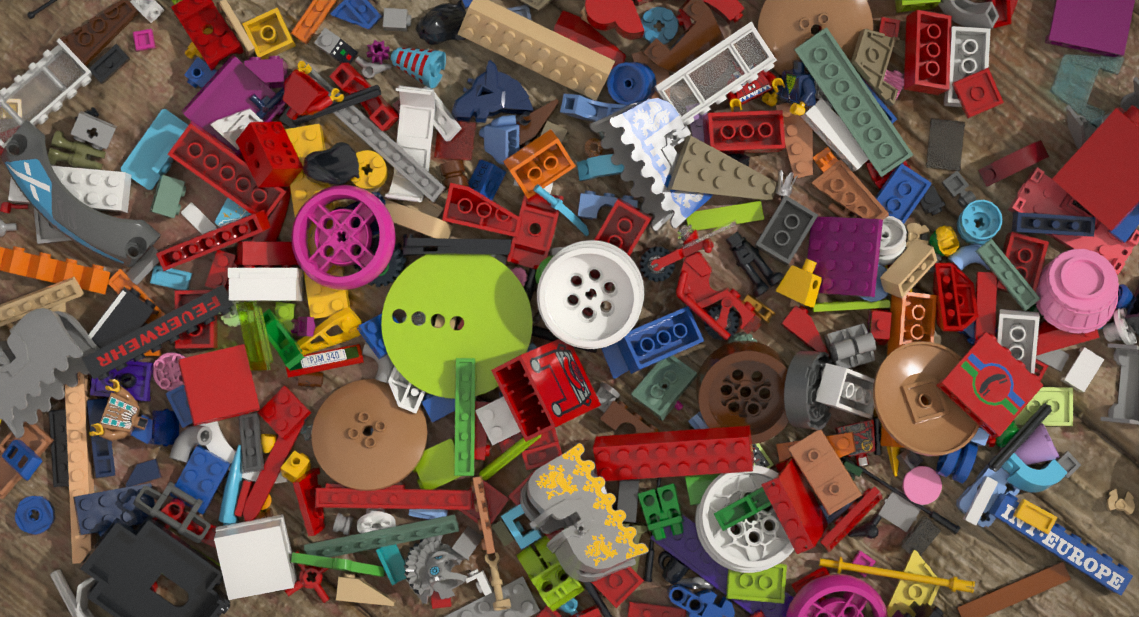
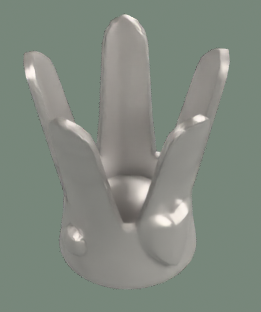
[775,170,798,200]

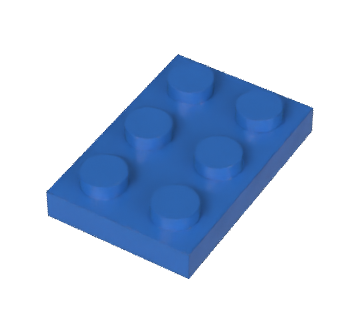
[875,163,932,224]
[169,445,231,514]

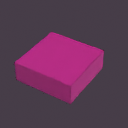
[133,29,156,52]
[851,550,876,577]

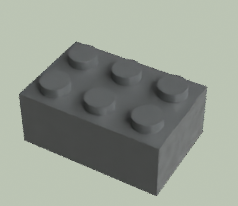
[754,195,818,266]

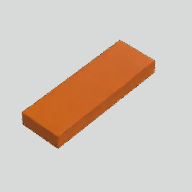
[290,0,337,45]

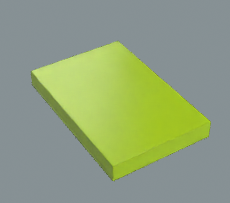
[726,564,787,603]

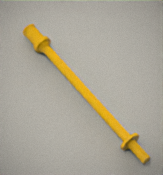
[819,557,975,593]

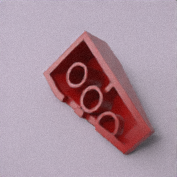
[553,10,626,70]

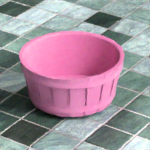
[1035,249,1119,333]

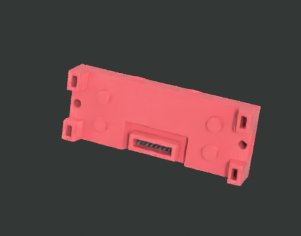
[1008,167,1139,275]

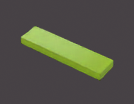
[686,201,764,232]
[811,299,891,312]

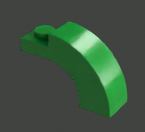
[254,309,305,370]

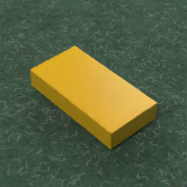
[1013,499,1057,534]

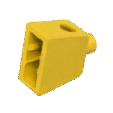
[776,258,822,308]

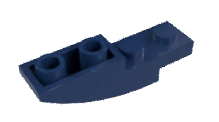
[87,398,116,478]

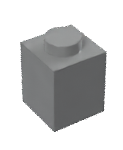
[383,8,412,32]

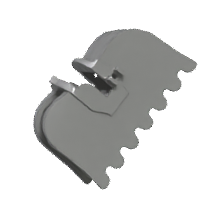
[0,308,100,438]

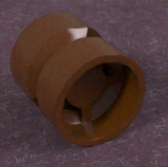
[439,160,469,192]

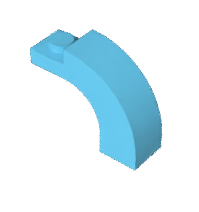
[577,154,624,181]
[1002,453,1068,492]

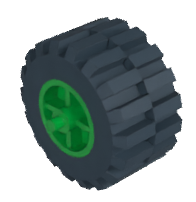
[354,235,406,287]

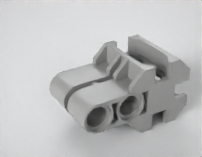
[824,323,876,368]

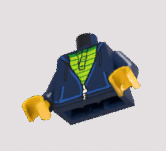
[762,60,816,116]

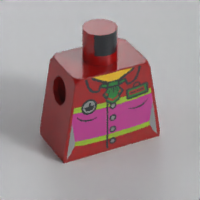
[867,308,892,345]

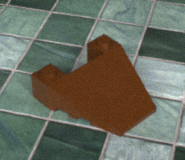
[640,0,735,88]

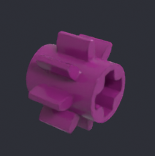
[366,40,390,64]

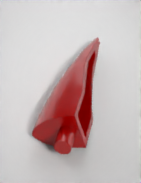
[252,186,291,241]

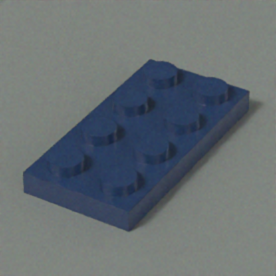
[73,483,158,535]

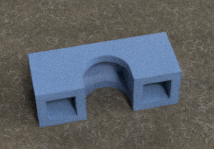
[578,191,638,220]

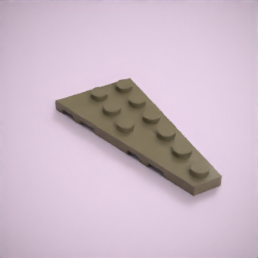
[667,135,778,201]

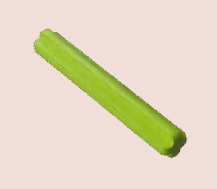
[479,435,541,481]

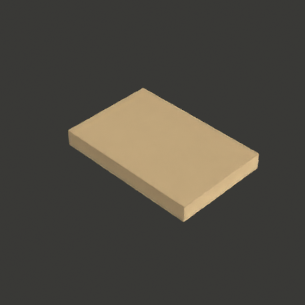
[219,0,255,60]

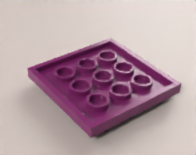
[807,216,883,297]

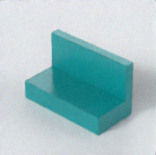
[376,544,406,585]

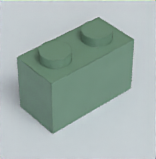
[149,175,186,218]

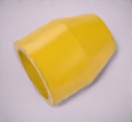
[261,434,277,453]

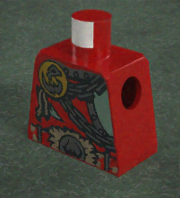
[835,420,875,466]

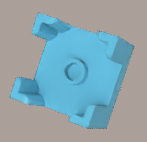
[501,504,542,550]

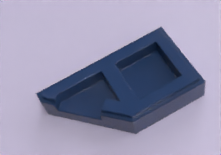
[126,459,162,487]

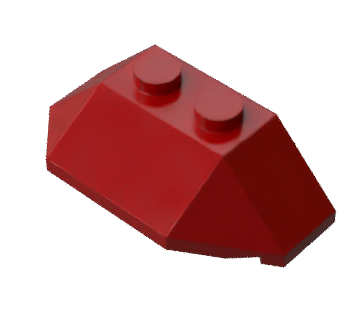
[933,263,979,331]

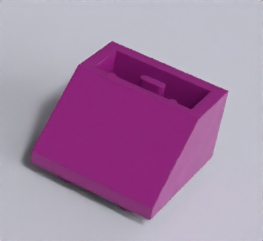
[244,56,288,89]

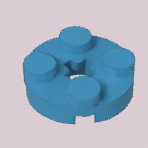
[641,7,678,45]

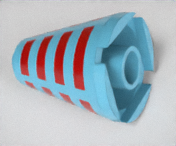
[391,47,446,88]

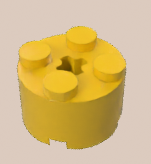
[350,150,388,191]

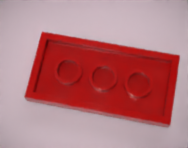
[820,486,883,552]

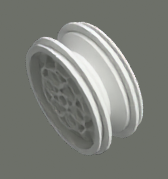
[537,240,644,349]
[695,465,794,573]

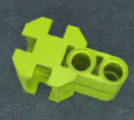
[516,536,585,611]

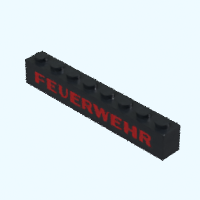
[82,285,234,381]

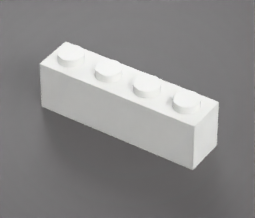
[801,98,868,172]

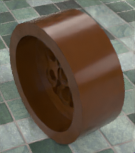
[696,341,789,444]

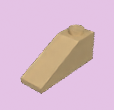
[336,573,396,606]

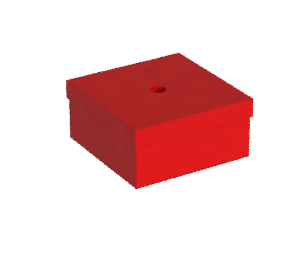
[178,344,260,426]

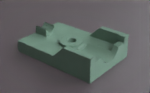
[631,356,698,421]

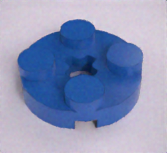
[15,496,55,534]

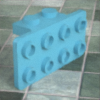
[121,109,188,190]

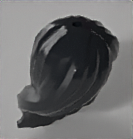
[416,1,467,45]
[303,142,359,185]

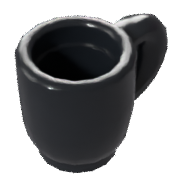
[658,551,690,585]

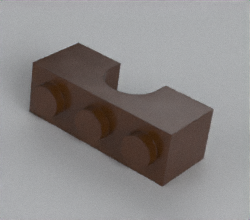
[600,400,659,434]

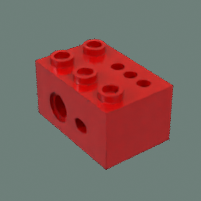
[236,122,303,188]

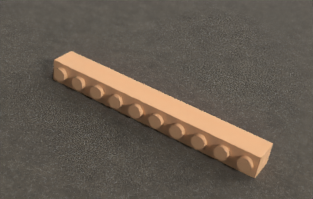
[65,372,96,564]

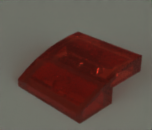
[434,121,476,162]

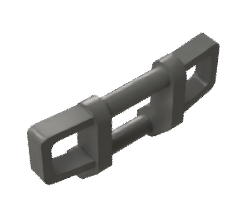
[133,481,211,543]

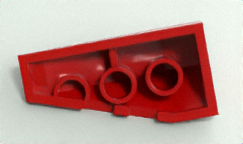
[442,183,522,237]
[1036,320,1099,356]

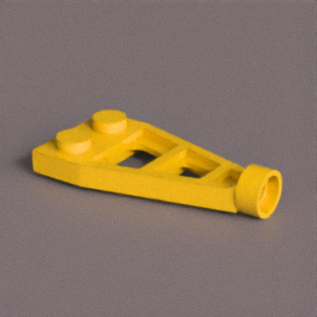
[297,307,363,355]

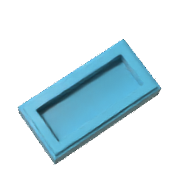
[150,265,193,290]

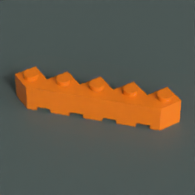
[0,246,110,294]

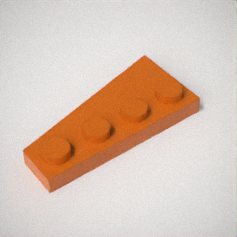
[776,432,856,462]

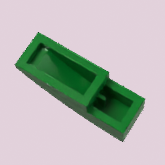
[714,487,771,531]

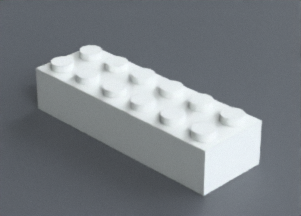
[8,166,132,213]

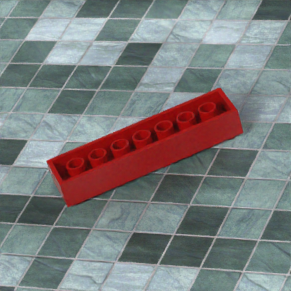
[593,426,754,481]

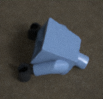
[479,111,531,165]

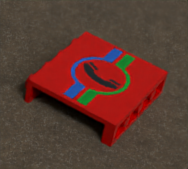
[936,332,1044,438]

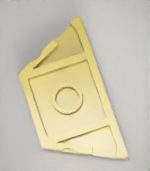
[886,550,940,617]

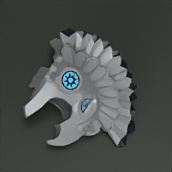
[404,535,469,604]

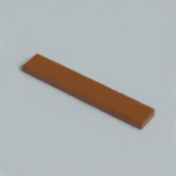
[956,561,1071,617]

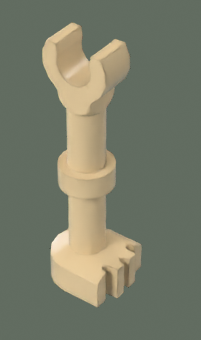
[485,553,511,611]

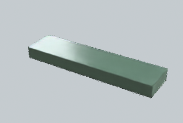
[975,239,1041,311]

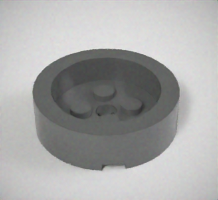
[784,350,834,430]

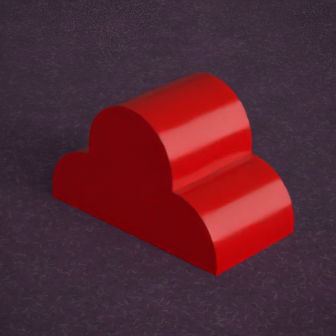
[585,0,644,40]

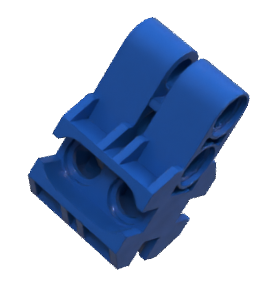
[667,584,735,617]

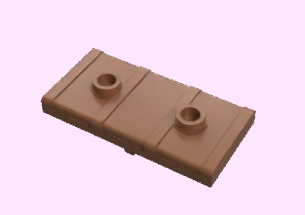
[0,422,54,499]
[788,430,862,515]

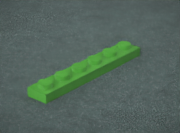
[454,358,475,476]

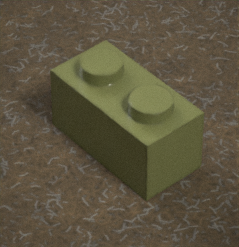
[491,519,515,547]

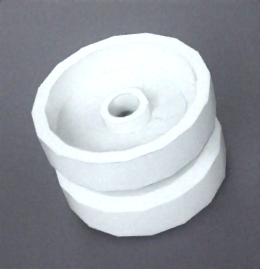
[878,216,907,265]

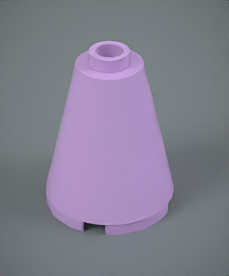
[1014,423,1060,465]

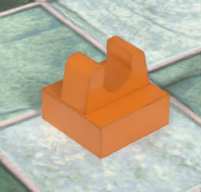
[813,147,839,173]

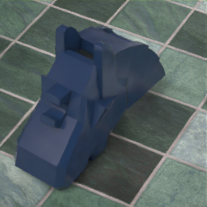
[451,60,533,123]

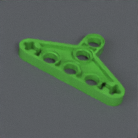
[291,553,385,577]

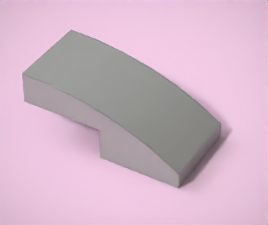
[452,526,483,560]

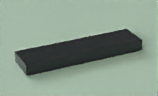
[49,409,69,487]

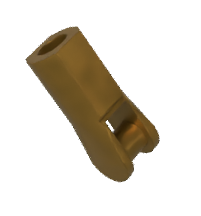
[743,293,776,324]

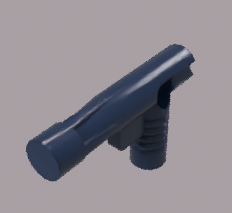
[249,87,284,119]

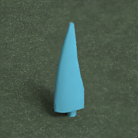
[219,445,242,526]

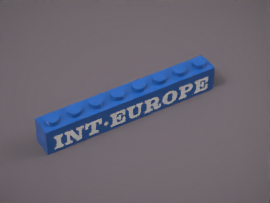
[988,493,1133,595]

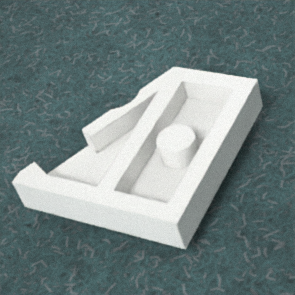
[210,108,264,150]

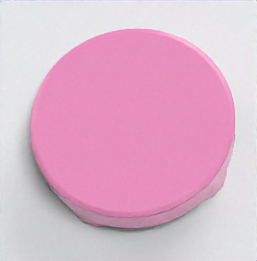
[153,352,186,391]
[902,466,942,505]

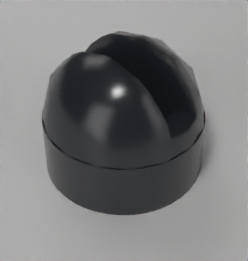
[120,373,137,388]

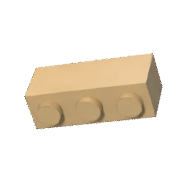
[880,240,937,298]

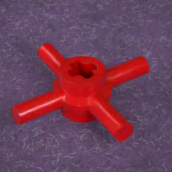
[284,551,333,603]

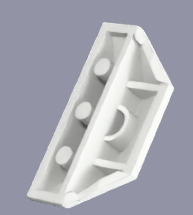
[388,366,426,414]

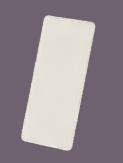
[181,202,217,234]

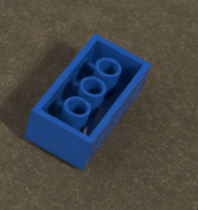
[617,306,704,374]

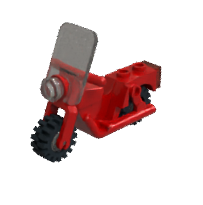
[640,219,762,340]

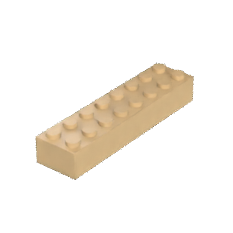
[458,0,615,101]

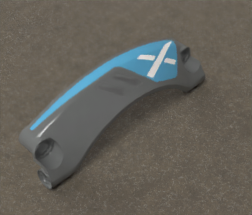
[1,120,161,267]

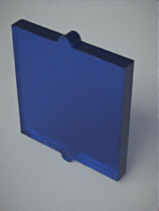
[152,409,180,447]

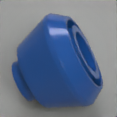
[1116,284,1133,309]

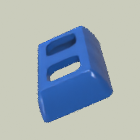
[2,439,42,481]

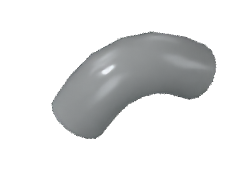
[362,342,394,384]
[169,425,213,463]

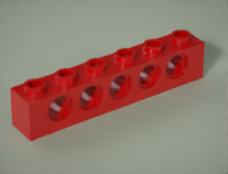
[156,209,271,271]

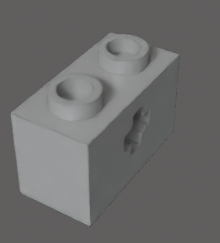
[71,111,117,150]

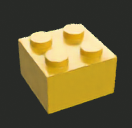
[242,8,296,60]

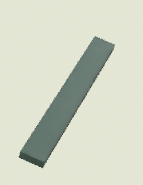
[304,515,460,558]

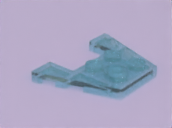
[1050,55,1124,128]

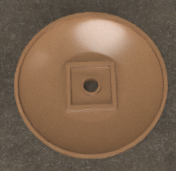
[758,0,873,76]
[873,341,980,456]
[312,379,428,491]

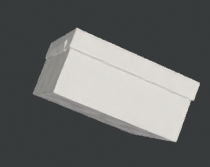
[228,268,305,301]
[214,514,297,600]

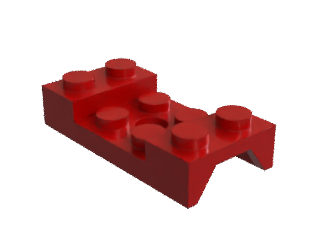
[171,0,244,71]
[507,193,564,270]

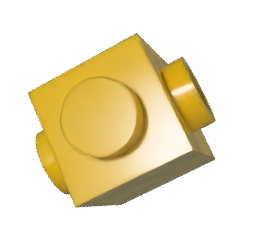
[281,451,311,483]

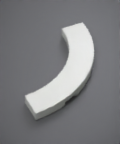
[200,421,288,483]

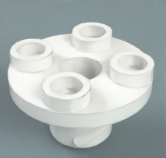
[1103,308,1137,345]
[357,508,396,534]

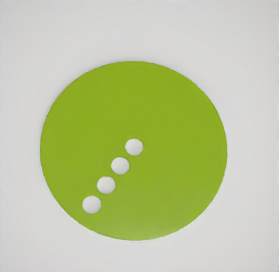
[381,254,533,399]

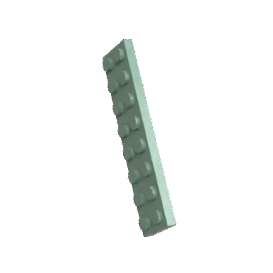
[794,27,913,177]

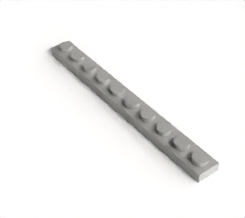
[304,63,446,202]

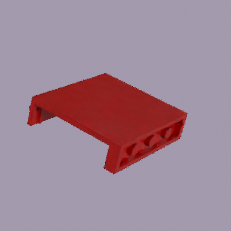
[761,457,828,554]

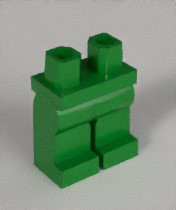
[638,483,685,541]

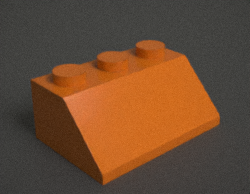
[503,129,576,198]

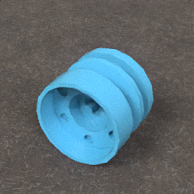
[957,200,1002,245]

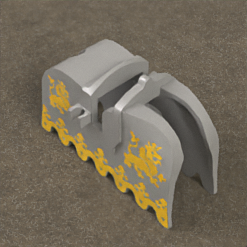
[520,443,649,582]

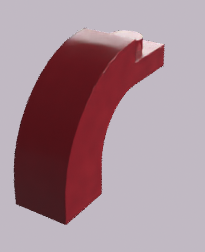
[978,140,1049,187]

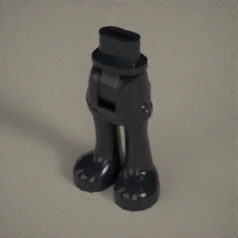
[726,231,784,298]

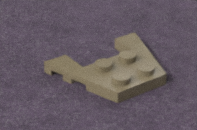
[851,29,905,106]

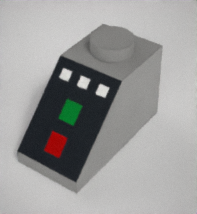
[314,28,358,64]

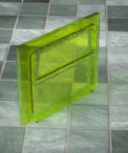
[236,301,273,371]

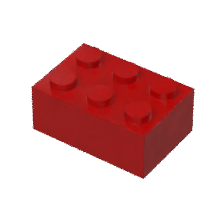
[997,232,1049,294]
[174,290,218,349]

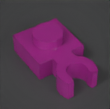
[291,317,315,336]

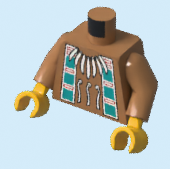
[89,379,148,441]

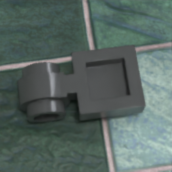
[941,170,976,209]

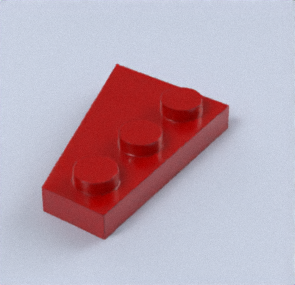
[293,467,325,536]

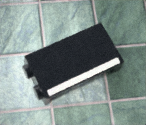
[88,287,159,349]

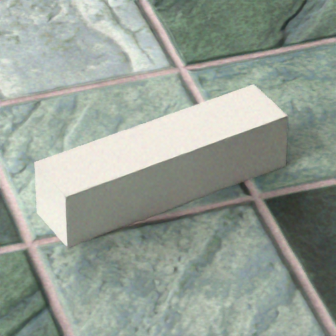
[963,476,998,525]

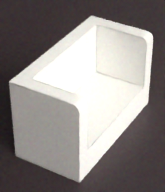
[1060,347,1104,392]

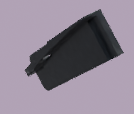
[403,234,511,256]

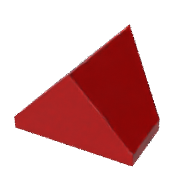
[985,0,1018,28]

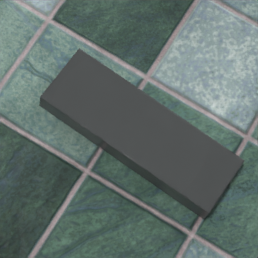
[238,413,264,473]

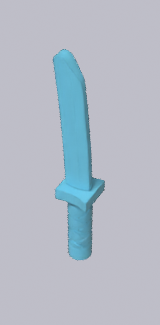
[533,184,589,236]

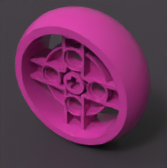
[291,185,396,290]
[786,574,888,617]

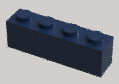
[1012,212,1096,237]

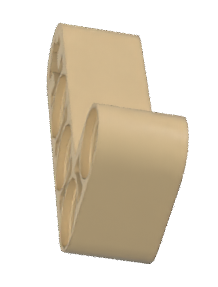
[385,199,453,239]

